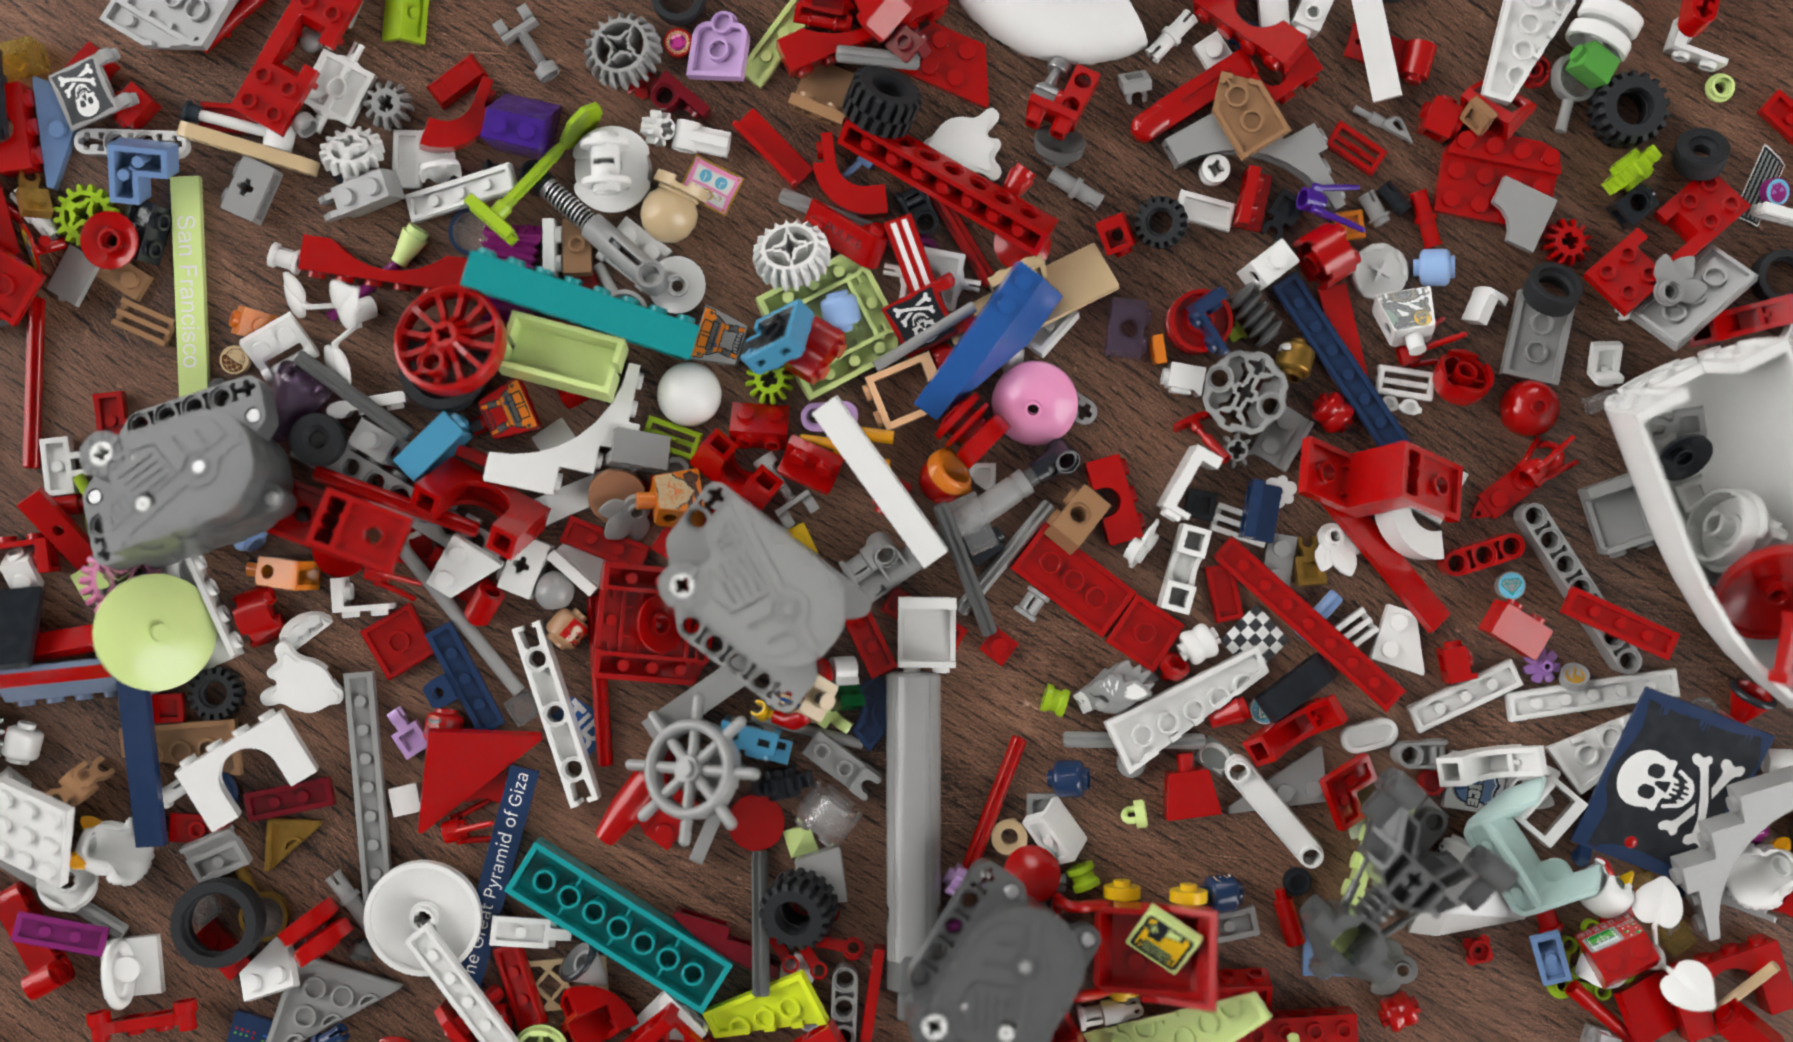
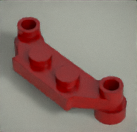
[85,997,198,1042]

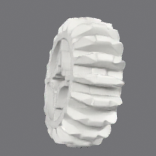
[753,218,831,292]

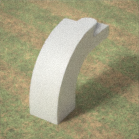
[1436,744,1548,787]

